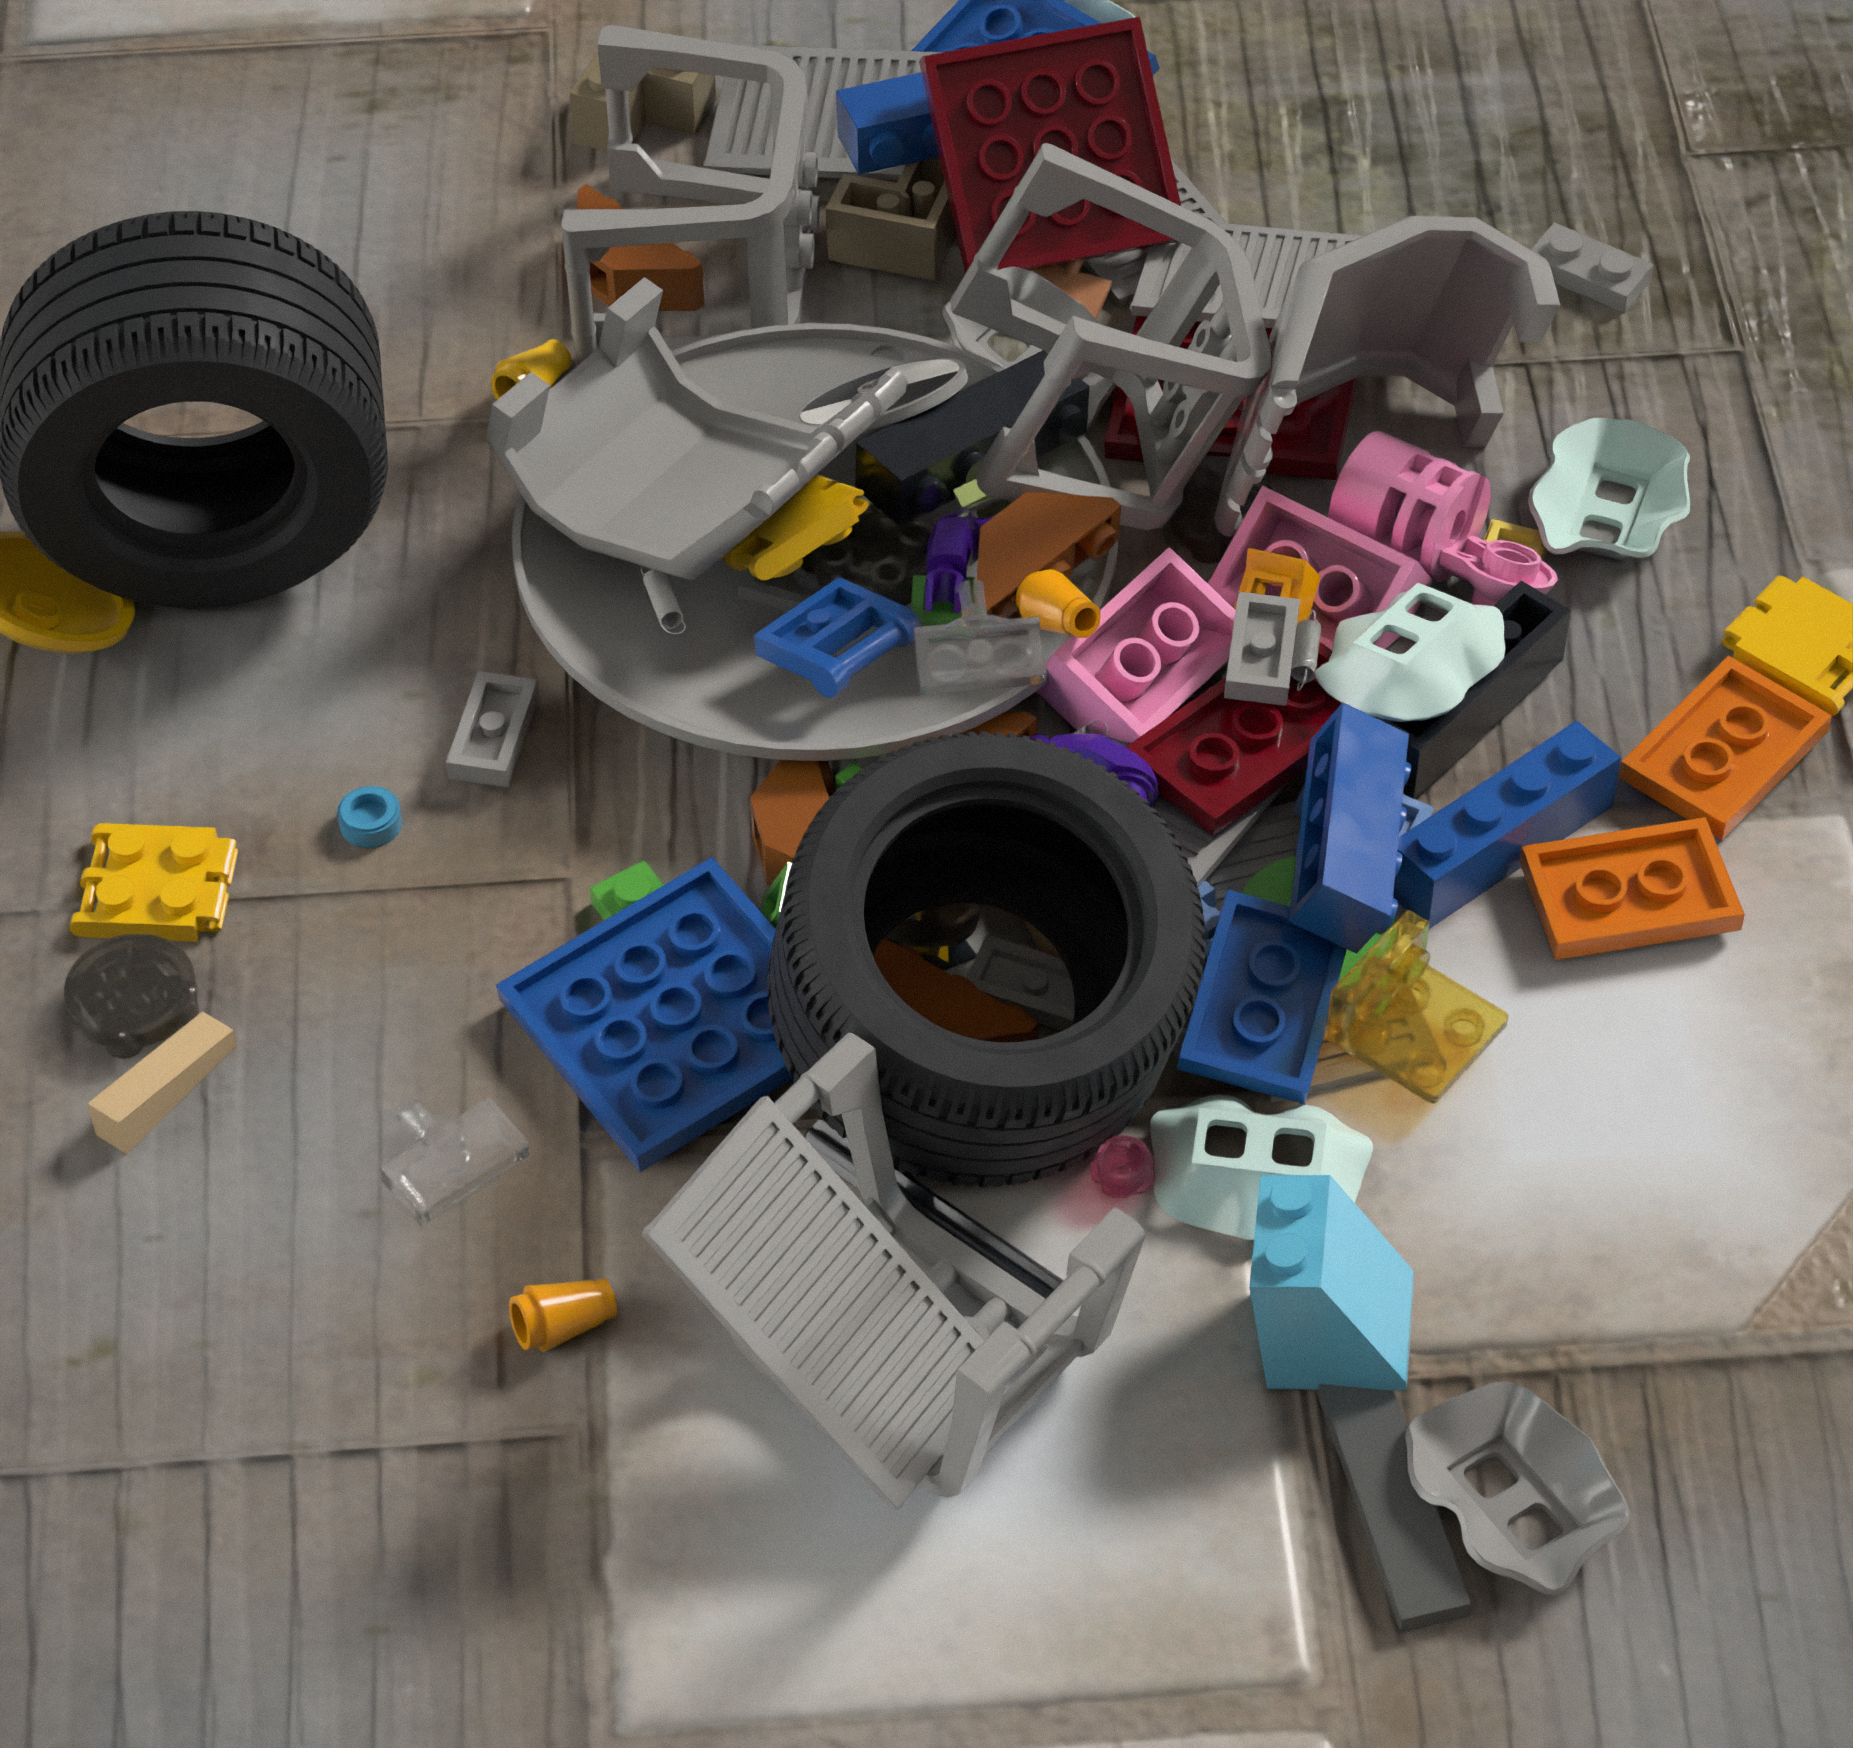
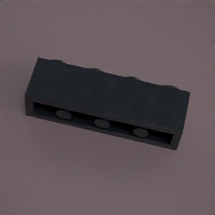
[855,350,1090,526]
[1375,580,1571,799]

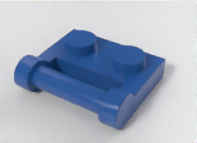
[754,577,922,698]

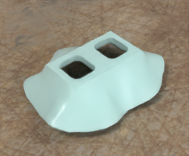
[1528,418,1690,561]
[1315,583,1505,722]
[1150,1094,1373,1240]

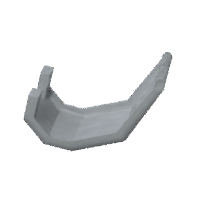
[1214,216,1560,537]
[487,277,907,580]

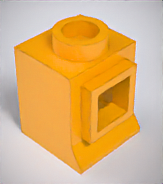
[1234,548,1321,624]

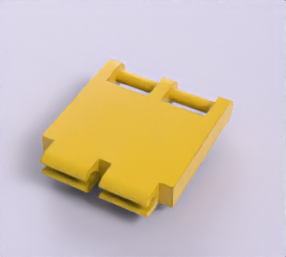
[720,474,869,580]
[1721,576,1853,716]
[69,823,238,942]

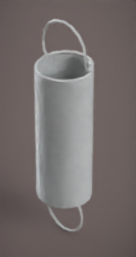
[641,566,686,634]
[1291,610,1321,691]

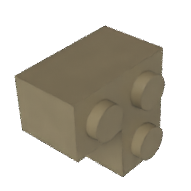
[569,51,717,152]
[825,157,957,281]

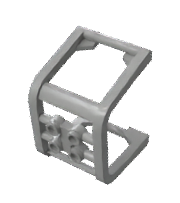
[561,25,820,367]
[950,143,1272,530]
[726,1033,1146,1498]

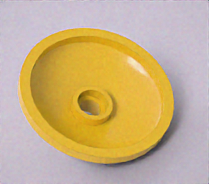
[0,531,135,654]

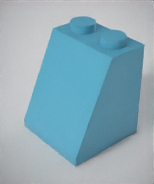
[1249,1175,1414,1390]

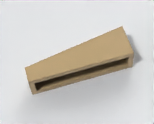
[87,1011,237,1154]

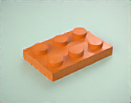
[1618,655,1832,840]
[1519,817,1745,960]

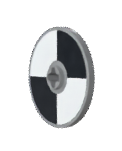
[795,358,969,432]

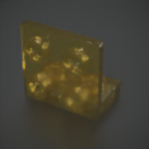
[1326,910,1508,1104]

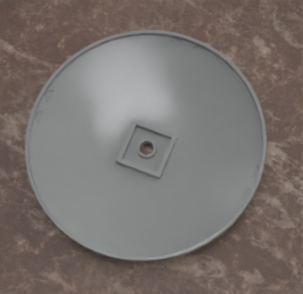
[512,323,1118,761]

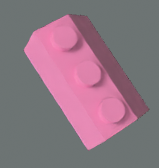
[1208,486,1433,650]
[1036,547,1236,743]

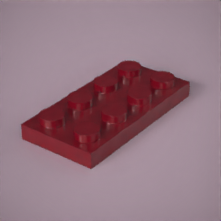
[1125,628,1342,836]

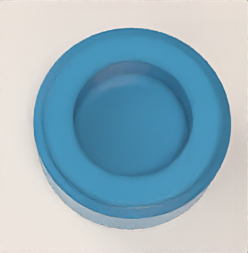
[337,786,402,848]

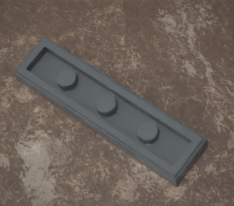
[1316,1384,1471,1632]

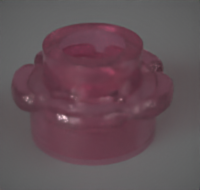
[1090,1135,1156,1199]

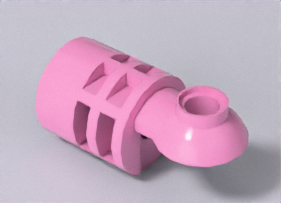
[1328,431,1558,606]

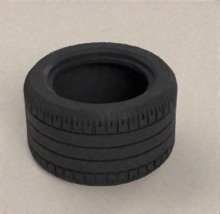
[0,211,388,608]
[767,732,1206,1187]

